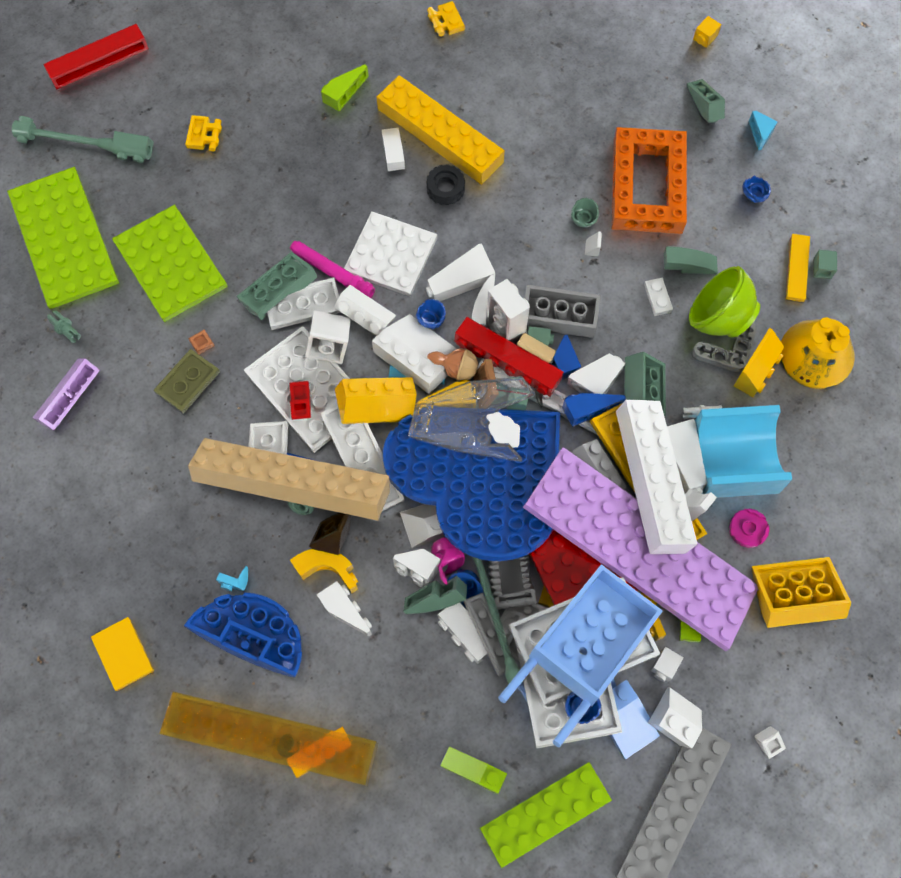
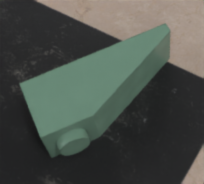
[687,79,725,123]

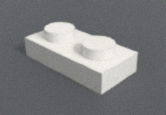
[644,278,673,316]

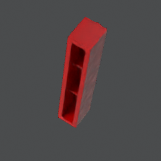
[43,24,149,90]
[454,317,564,397]

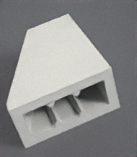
[567,353,625,394]

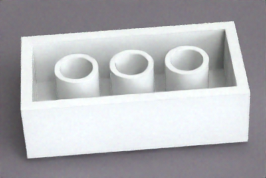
[486,279,530,345]

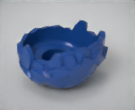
[742,175,771,203]
[416,299,446,329]
[565,692,602,724]

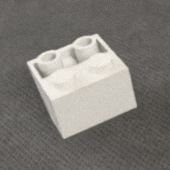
[393,549,441,588]

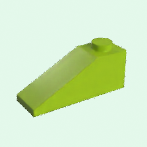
[321,64,369,111]
[440,746,507,795]

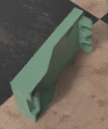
[236,252,318,320]

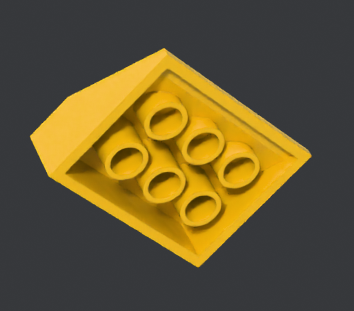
[751,557,851,628]

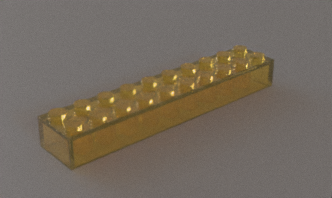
[159,692,378,787]

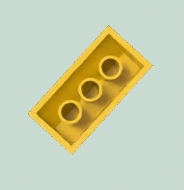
[335,377,417,424]

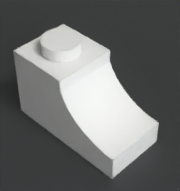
[684,488,717,521]

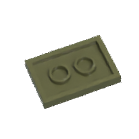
[154,349,220,414]

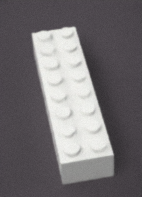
[616,400,697,554]

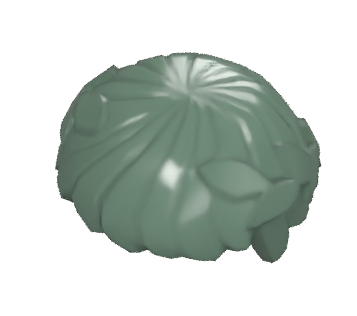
[571,198,599,228]

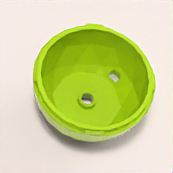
[689,266,760,338]

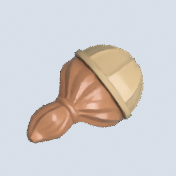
[427,348,478,381]

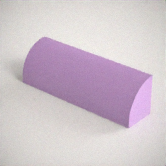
[33,358,100,430]

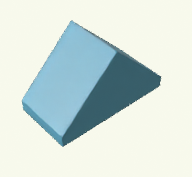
[748,111,777,150]

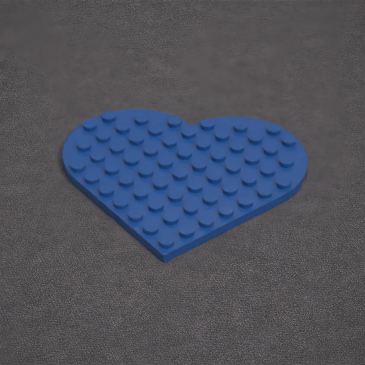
[383,407,560,561]

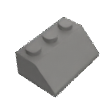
[571,439,627,490]

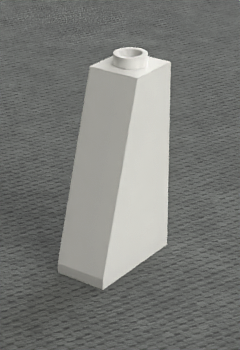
[426,243,495,302]
[667,419,707,493]

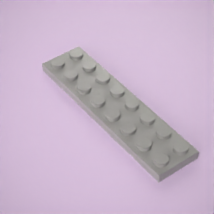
[616,727,732,878]

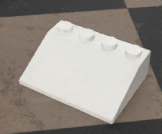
[372,314,457,395]

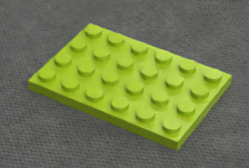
[112,204,228,322]

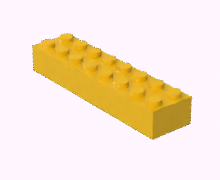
[376,75,505,185]

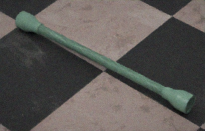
[473,557,524,684]

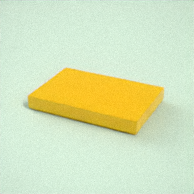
[91,617,154,691]

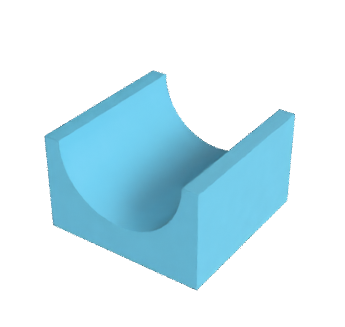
[695,405,793,498]

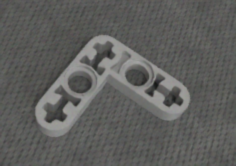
[692,323,756,372]

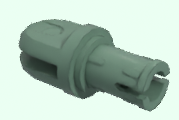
[47,311,81,343]

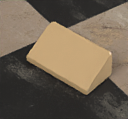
[517,333,556,363]

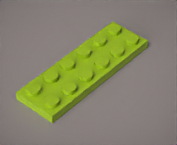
[480,762,612,868]

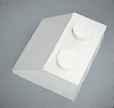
[648,687,702,749]

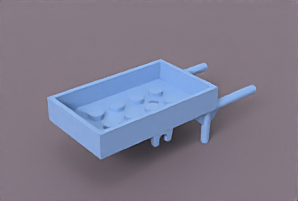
[498,564,662,747]

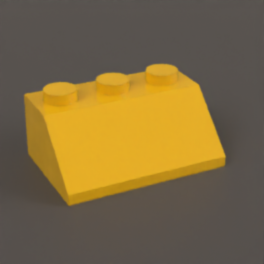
[734,328,784,397]

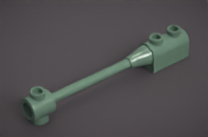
[12,116,154,163]

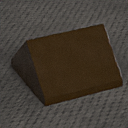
[309,512,351,555]

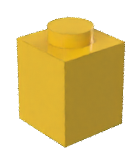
[693,16,722,48]

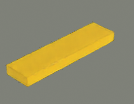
[786,234,810,302]

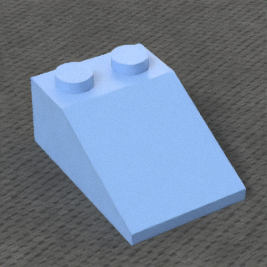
[609,679,660,759]

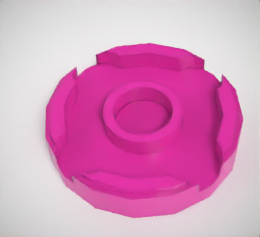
[729,508,770,548]

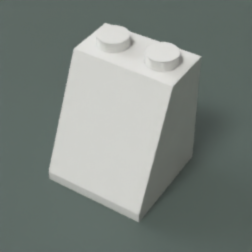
[305,311,350,364]

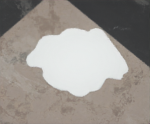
[486,412,520,448]

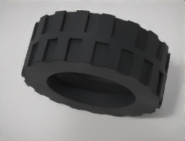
[426,164,465,205]

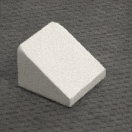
[585,232,602,257]
[754,726,786,759]

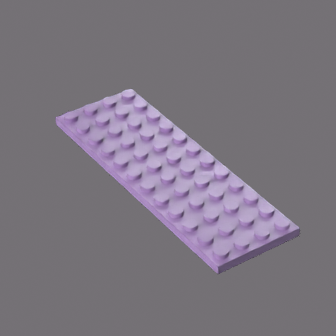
[523,447,758,651]

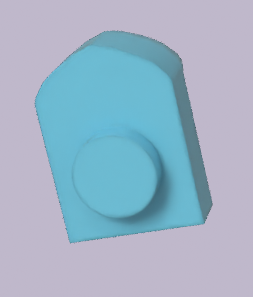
[216,566,248,591]

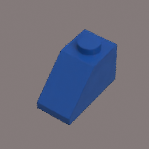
[552,335,581,380]

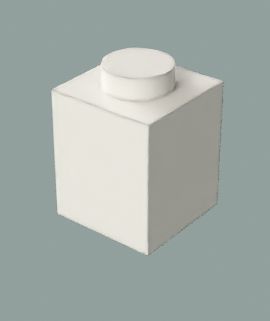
[650,647,684,682]

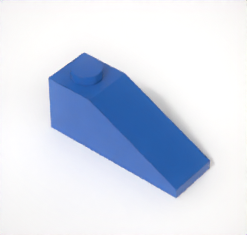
[562,393,626,427]

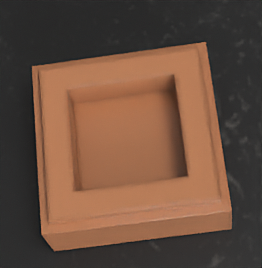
[188,330,214,355]

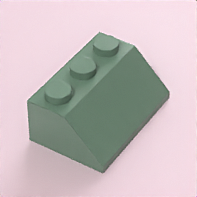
[624,352,666,416]

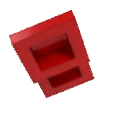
[289,381,311,420]

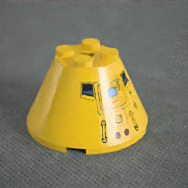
[781,317,855,389]

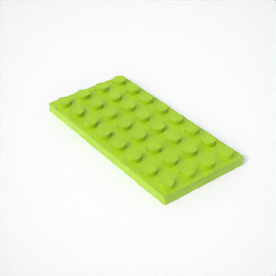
[7,166,120,309]

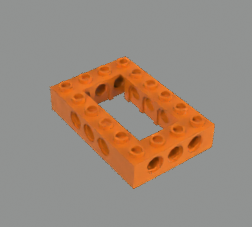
[611,127,687,234]

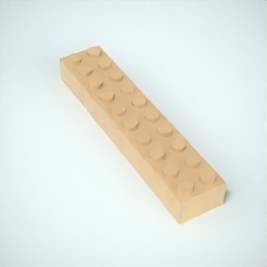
[188,438,390,521]

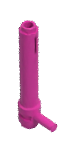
[290,241,375,298]

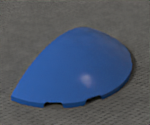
[184,593,302,678]

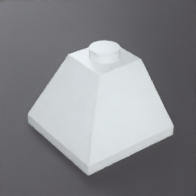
[400,504,445,549]

